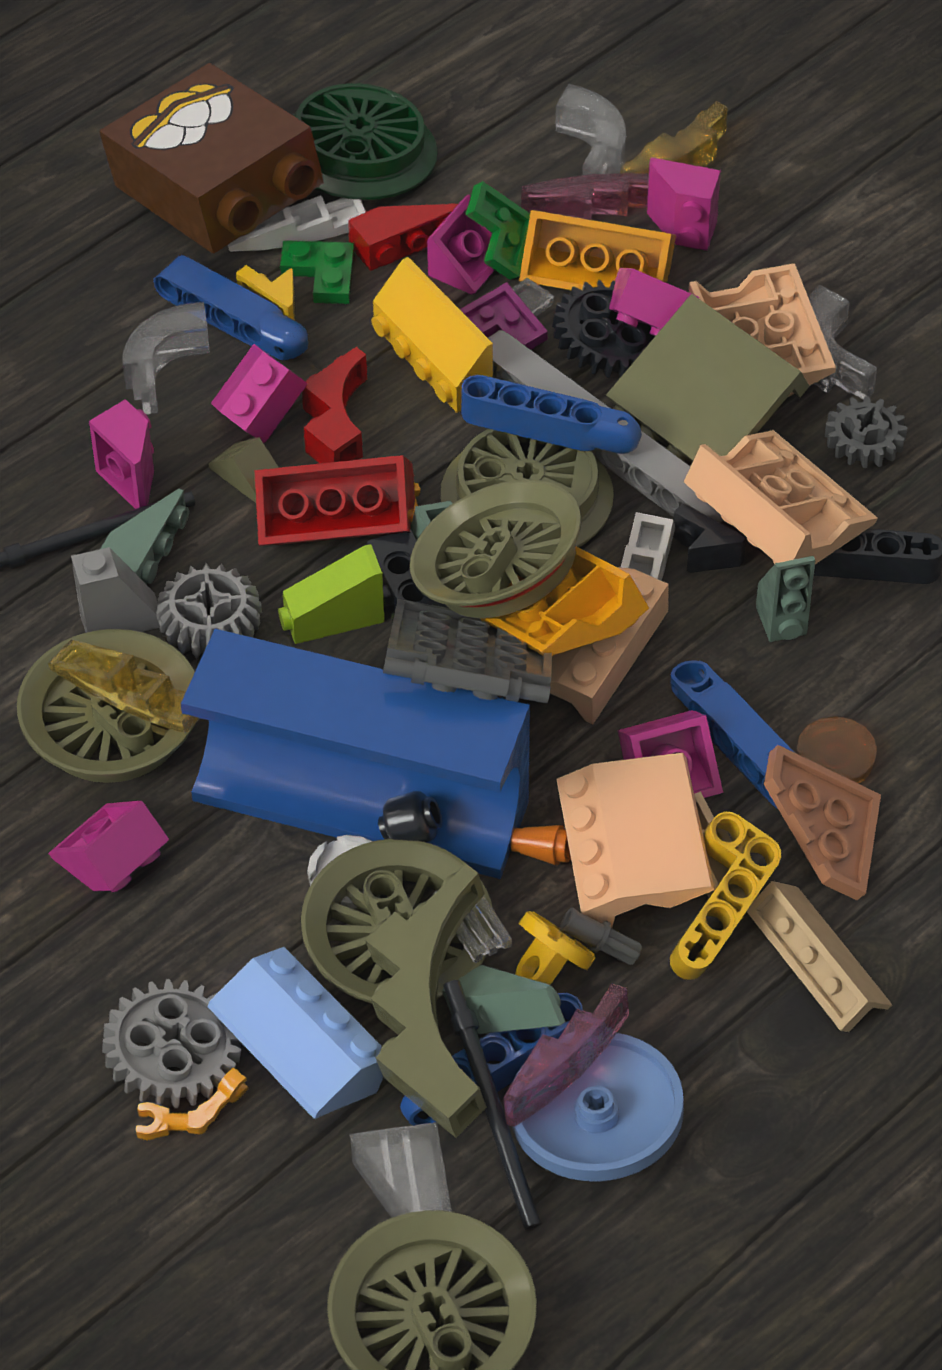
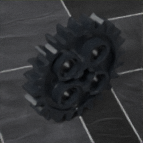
[552,280,655,378]

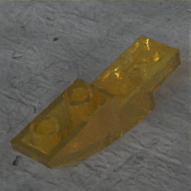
[619,101,728,199]

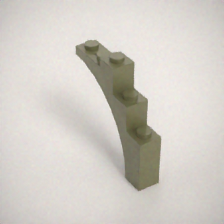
[365,864,486,1138]

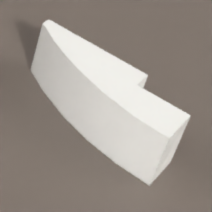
[621,512,675,581]

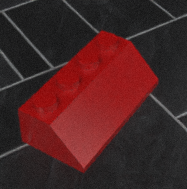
[254,455,415,546]

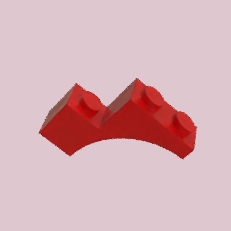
[302,347,367,464]

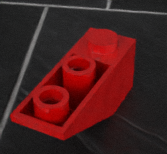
[348,204,458,271]

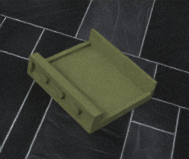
[606,294,809,465]

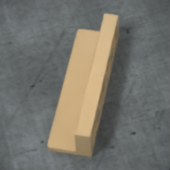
[746,881,892,1032]

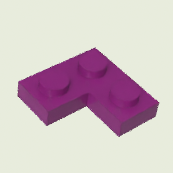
[460,282,548,350]

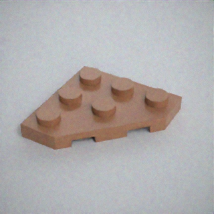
[764,745,881,900]

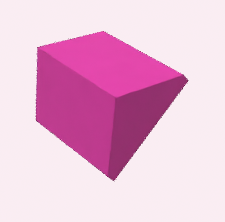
[427,195,494,294]

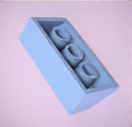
[208,947,383,1119]

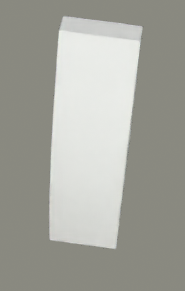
[228,196,365,252]

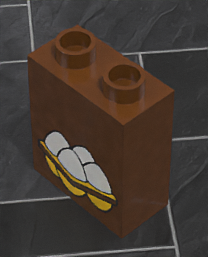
[99,63,324,254]

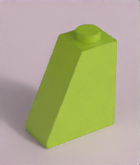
[278,544,384,644]

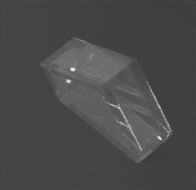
[350,1122,452,1218]

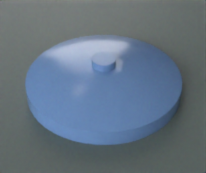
[509,1031,684,1181]

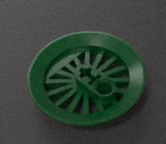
[293,83,437,200]

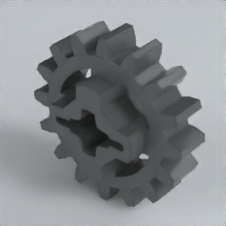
[825,396,907,468]

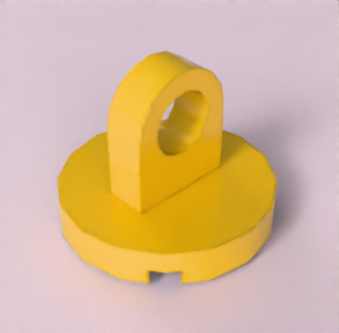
[515,911,595,985]

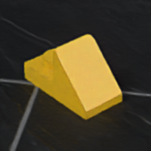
[236,265,294,320]

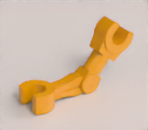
[136,1067,248,1140]

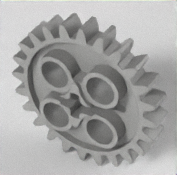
[102,979,241,1108]

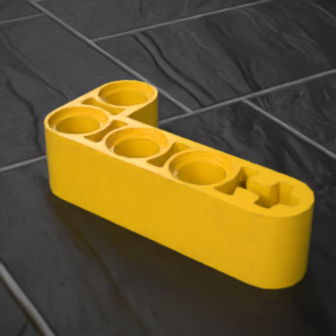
[670,812,781,980]

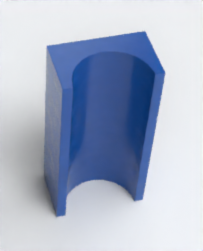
[181,629,530,879]

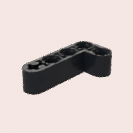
[814,529,942,584]

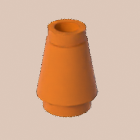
[511,825,571,866]

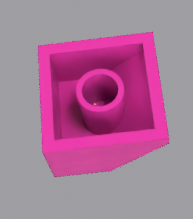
[647,157,721,251]
[609,268,699,336]
[211,344,308,443]
[89,399,154,509]
[617,710,723,798]
[49,801,169,892]

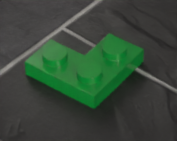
[466,181,530,280]
[280,240,354,304]

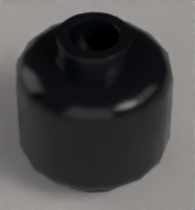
[378,791,442,843]

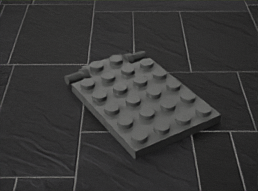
[383,599,552,703]

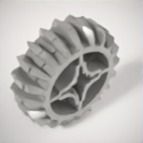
[156,563,262,659]

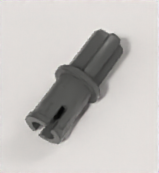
[560,907,642,965]

